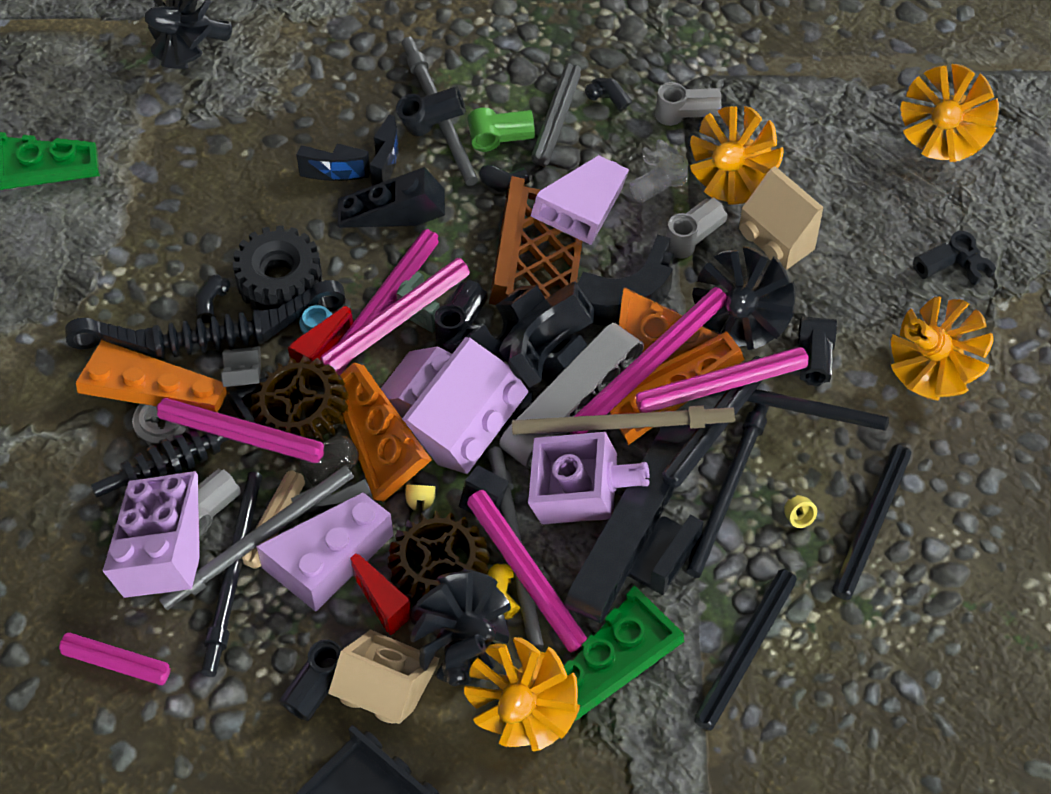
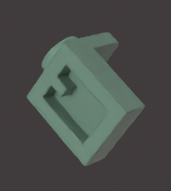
[397,272,440,333]

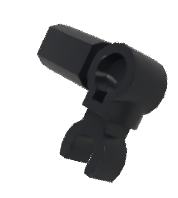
[913,230,996,285]

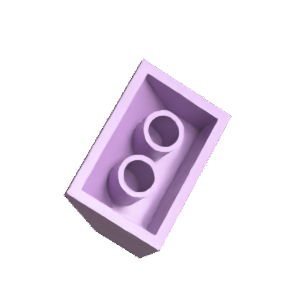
[402,337,529,474]

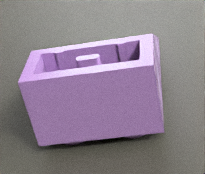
[103,471,200,598]

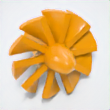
[900,64,999,162]
[690,106,784,205]
[891,296,994,400]
[464,637,580,751]

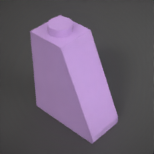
[530,155,629,245]

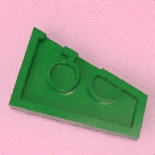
[0,132,100,190]

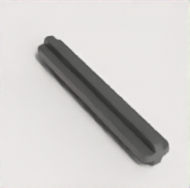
[532,63,581,167]

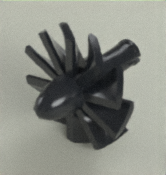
[145,0,232,70]
[692,246,796,350]
[410,569,511,685]

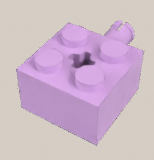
[528,432,650,524]

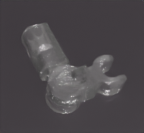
[629,139,688,204]

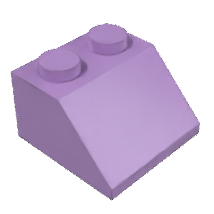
[381,346,452,418]

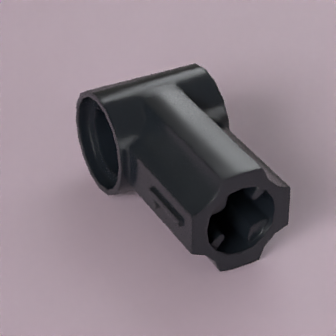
[396,86,466,136]
[434,279,488,350]
[798,316,837,386]
[279,639,342,721]

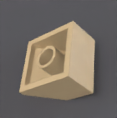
[739,166,823,270]
[328,630,439,724]

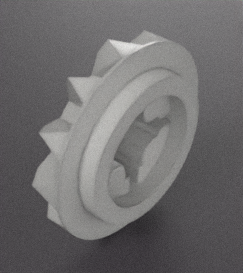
[132,404,189,446]

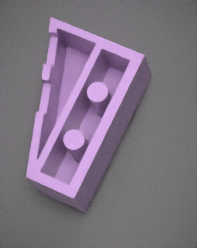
[256,493,393,612]

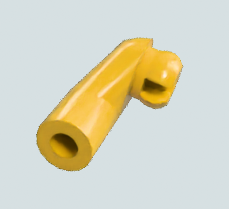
[487,563,520,620]

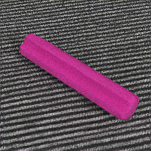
[59,633,171,685]

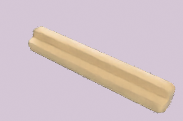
[241,470,305,569]

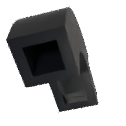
[578,234,674,325]
[499,281,594,387]

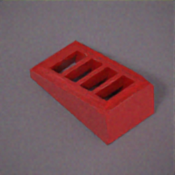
[288,306,353,363]
[350,553,411,635]

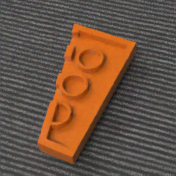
[609,331,745,445]
[76,340,227,413]
[340,363,432,502]

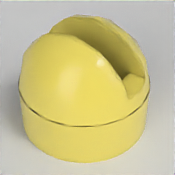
[405,485,435,511]
[784,495,817,528]

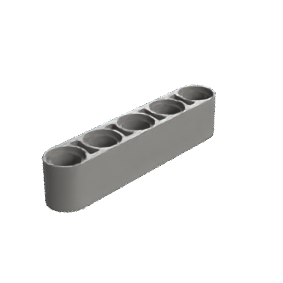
[499,323,644,469]

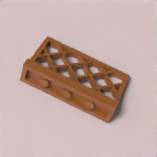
[488,176,582,305]

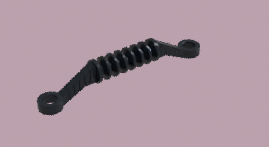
[65,280,346,360]

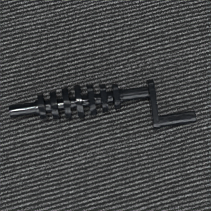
[91,377,266,498]

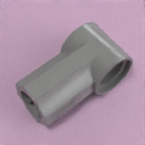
[655,82,721,126]
[666,197,727,259]
[198,468,241,537]

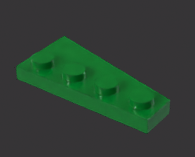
[564,585,684,722]

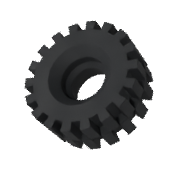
[233,226,322,310]

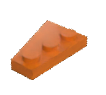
[619,287,720,364]

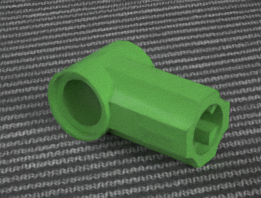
[467,108,535,152]

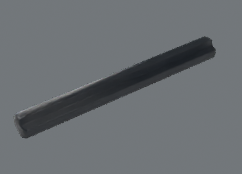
[662,356,763,488]
[832,444,912,601]
[694,569,797,731]

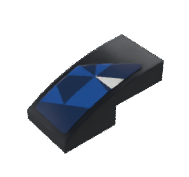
[370,114,398,186]
[296,143,371,181]

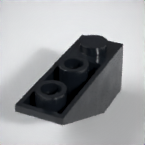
[338,167,445,228]

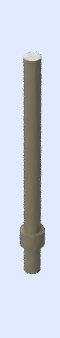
[512,406,735,435]

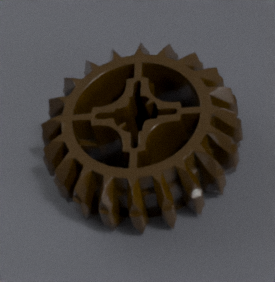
[251,355,349,443]
[387,511,490,604]

